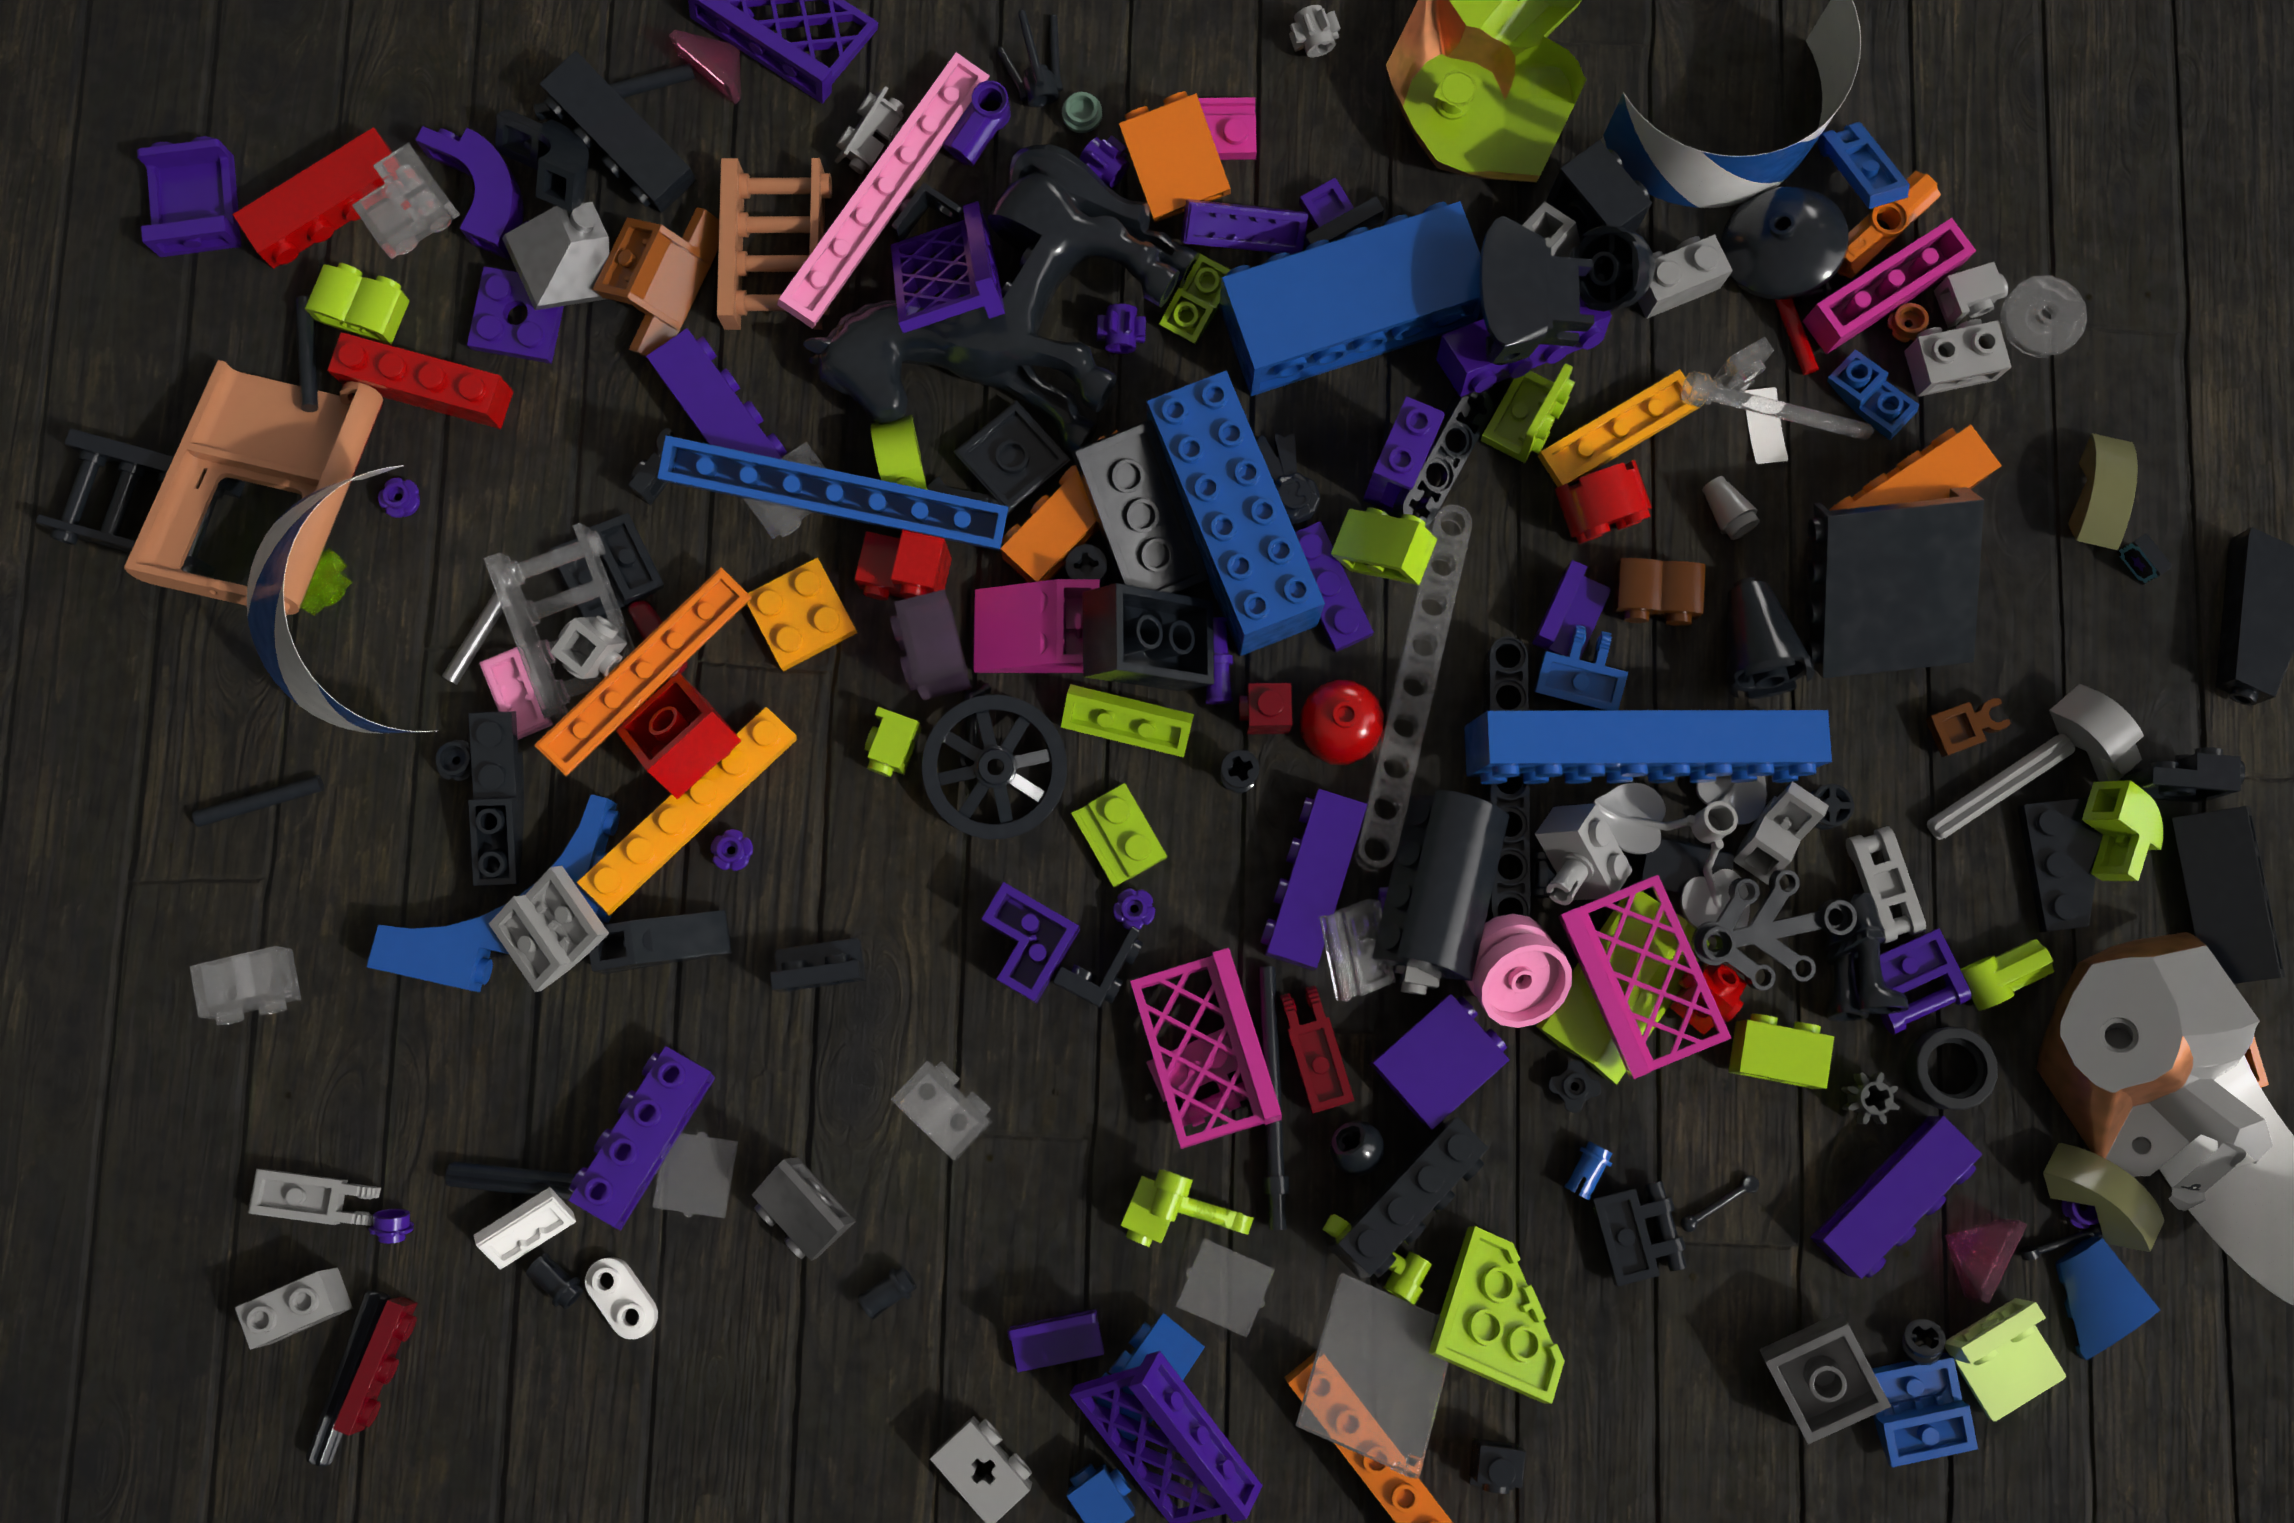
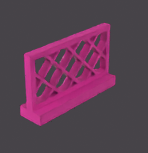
[1559,875,1731,1079]
[1130,948,1282,1149]

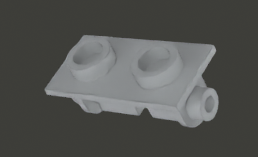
[835,86,904,174]

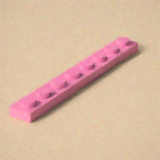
[777,52,990,329]

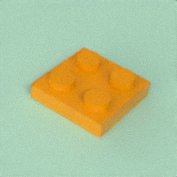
[747,557,858,672]

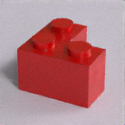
[854,530,952,609]

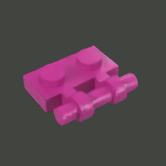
[1146,1029,1246,1127]

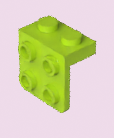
[1481,363,1575,463]

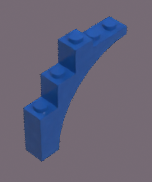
[367,795,620,992]

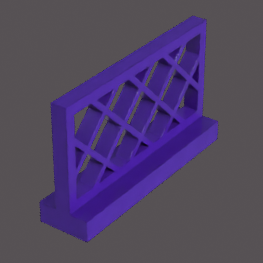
[688,0,878,104]
[891,201,1005,333]
[1069,1351,1263,1523]

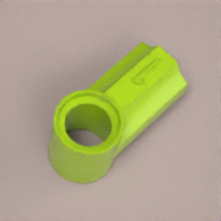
[1960,939,2054,1011]

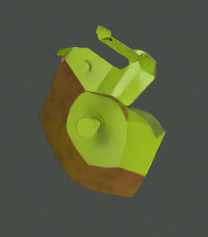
[1386,0,1587,182]

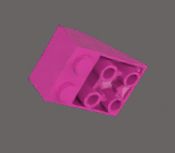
[974,579,1100,673]

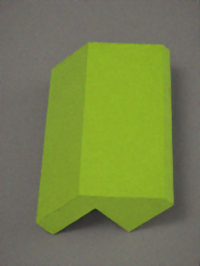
[1536,885,1710,1085]

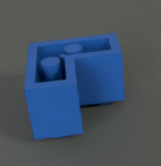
[1092,1313,1205,1441]

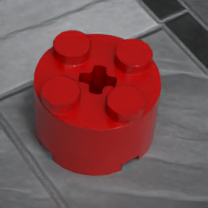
[1555,460,1652,544]

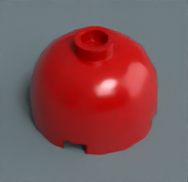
[1299,680,1384,765]

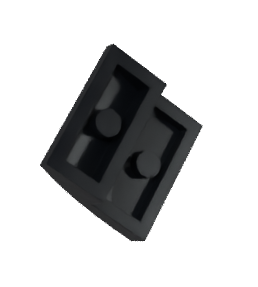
[549,513,664,618]

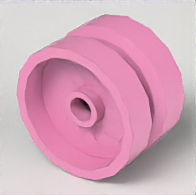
[1465,914,1572,1028]

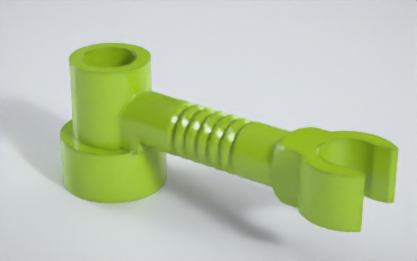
[1150,1169,1254,1235]
[1322,1214,1432,1306]

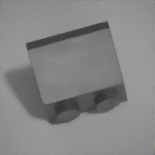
[752,1157,856,1261]

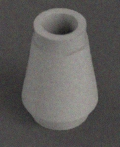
[1702,476,1760,540]

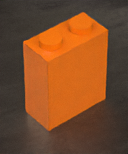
[1119,91,1231,223]

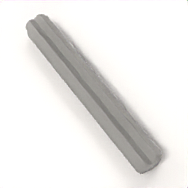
[1927,733,2075,840]

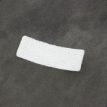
[1744,387,1788,464]

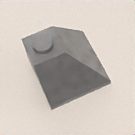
[503,202,610,310]

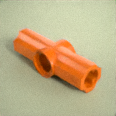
[1837,171,1941,279]

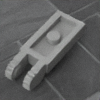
[248,1169,381,1226]

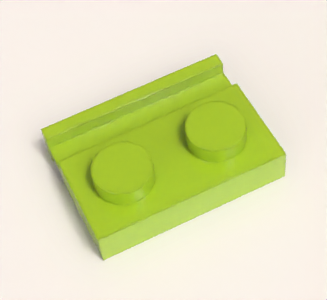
[1071,783,1167,888]

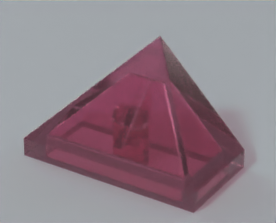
[669,30,741,104]
[1945,1218,2027,1304]

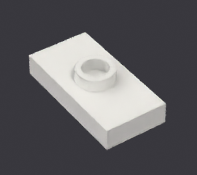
[474,1187,576,1270]

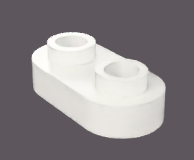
[585,1257,658,1339]

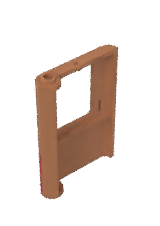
[124,360,383,616]

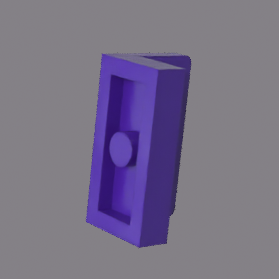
[1531,560,1611,660]
[1007,1309,1104,1372]

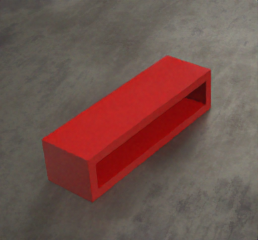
[232,127,412,269]
[327,332,514,429]

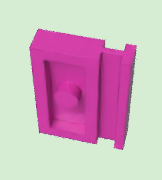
[1198,97,1257,160]

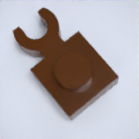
[1925,698,2011,758]

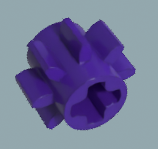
[1079,135,1130,188]
[1096,304,1146,354]

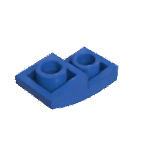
[1827,349,1920,440]

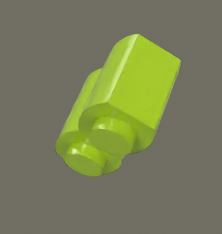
[305,263,410,345]

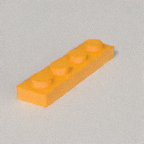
[1538,369,1702,487]

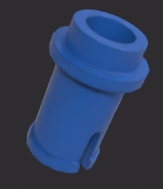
[1564,1141,1613,1201]

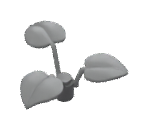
[1594,776,1767,939]

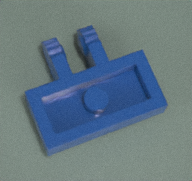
[1533,625,1628,711]

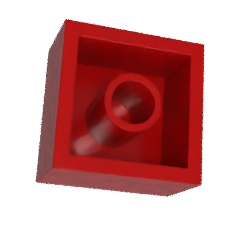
[616,672,741,799]

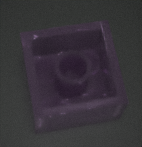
[890,589,972,700]

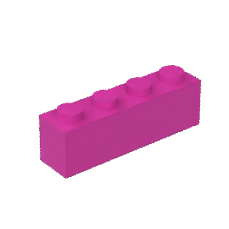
[1802,218,1976,354]

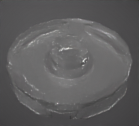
[2000,275,2088,358]

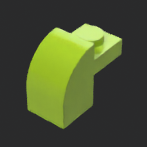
[871,415,928,490]
[2082,780,2163,881]

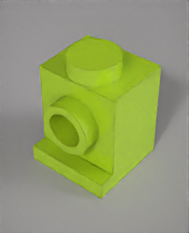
[865,707,922,777]

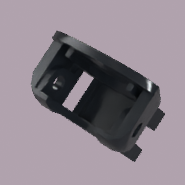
[1479,216,1594,365]

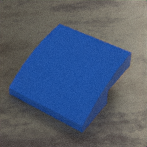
[1872,1353,1978,1467]

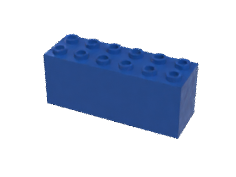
[1219,201,1484,396]
[1147,370,1325,656]

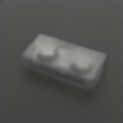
[1708,337,1774,398]

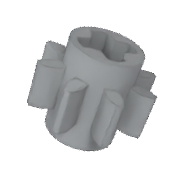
[1289,5,1341,58]

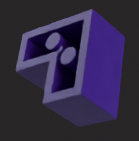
[981,882,1080,1004]

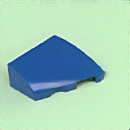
[2055,1237,2160,1360]

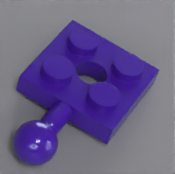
[467,220,564,364]

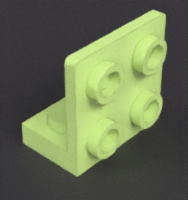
[1945,1298,2066,1421]

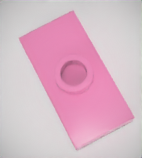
[479,646,553,740]

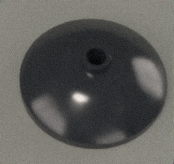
[1721,186,1848,300]

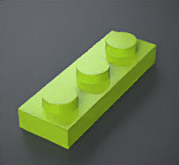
[1061,684,1194,757]

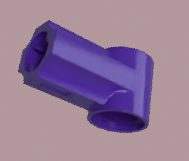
[943,81,1011,167]

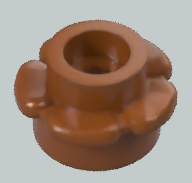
[1887,303,1929,343]

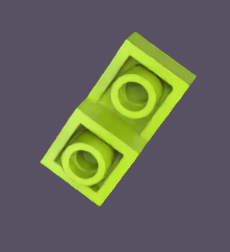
[1159,254,1230,345]

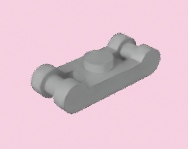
[1846,826,1926,944]

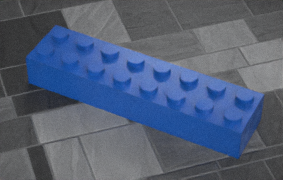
[1464,710,1832,784]

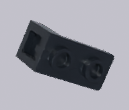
[1053,926,1144,1008]

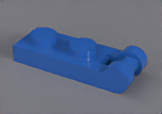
[1817,122,1910,209]

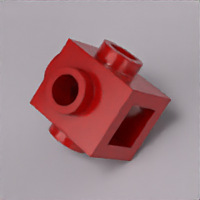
[1670,963,1747,1035]

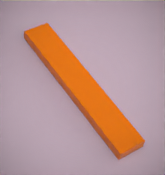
[534,567,752,777]

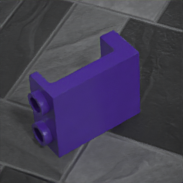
[137,137,241,257]
[1363,396,1445,513]
[1369,994,1510,1130]

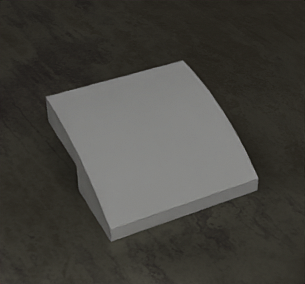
[489,866,609,992]

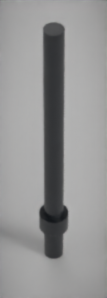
[1258,966,1290,1230]

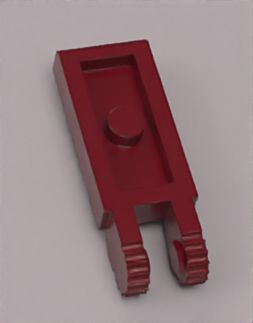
[1280,985,1354,1114]

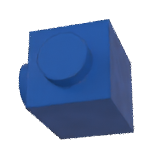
[1067,1463,1135,1523]

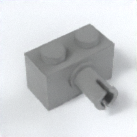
[1535,803,1632,905]

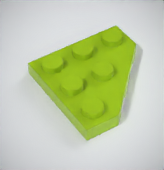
[1428,1226,1565,1404]

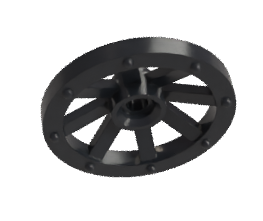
[922,695,1067,840]

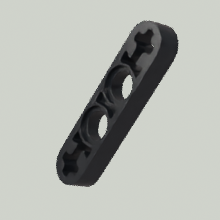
[1393,391,1493,526]

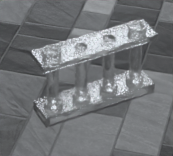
[483,523,635,720]

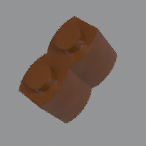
[1613,558,1705,626]

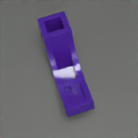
[415,126,523,260]

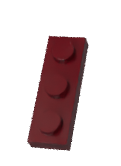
[333,1297,418,1436]

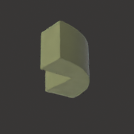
[2068,433,2138,550]
[2043,1143,2165,1252]

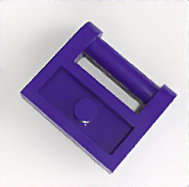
[1857,928,1972,1035]

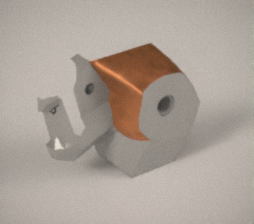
[2037,932,2273,1211]

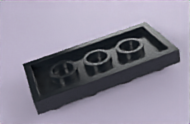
[1071,420,1209,594]

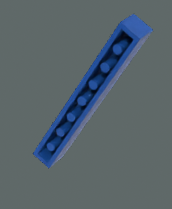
[658,436,1009,551]

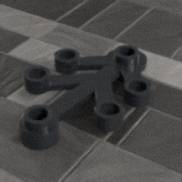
[1691,869,1857,991]

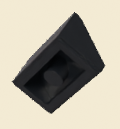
[1638,836,1735,894]

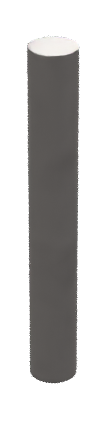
[442,570,523,685]

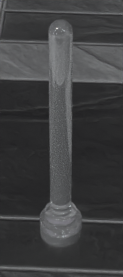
[1681,370,1874,439]

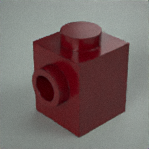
[1239,683,1292,734]

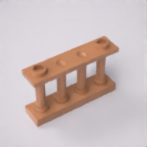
[717,158,832,330]

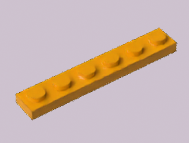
[576,707,797,916]

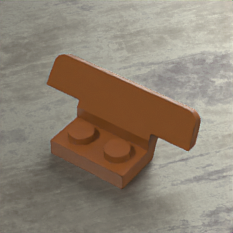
[592,207,719,359]

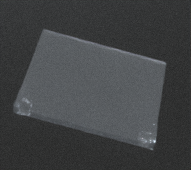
[1296,1273,1449,1479]

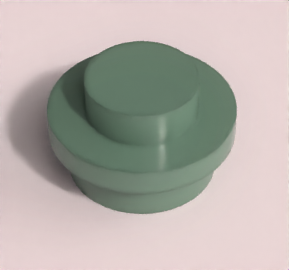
[1062,92,1102,133]

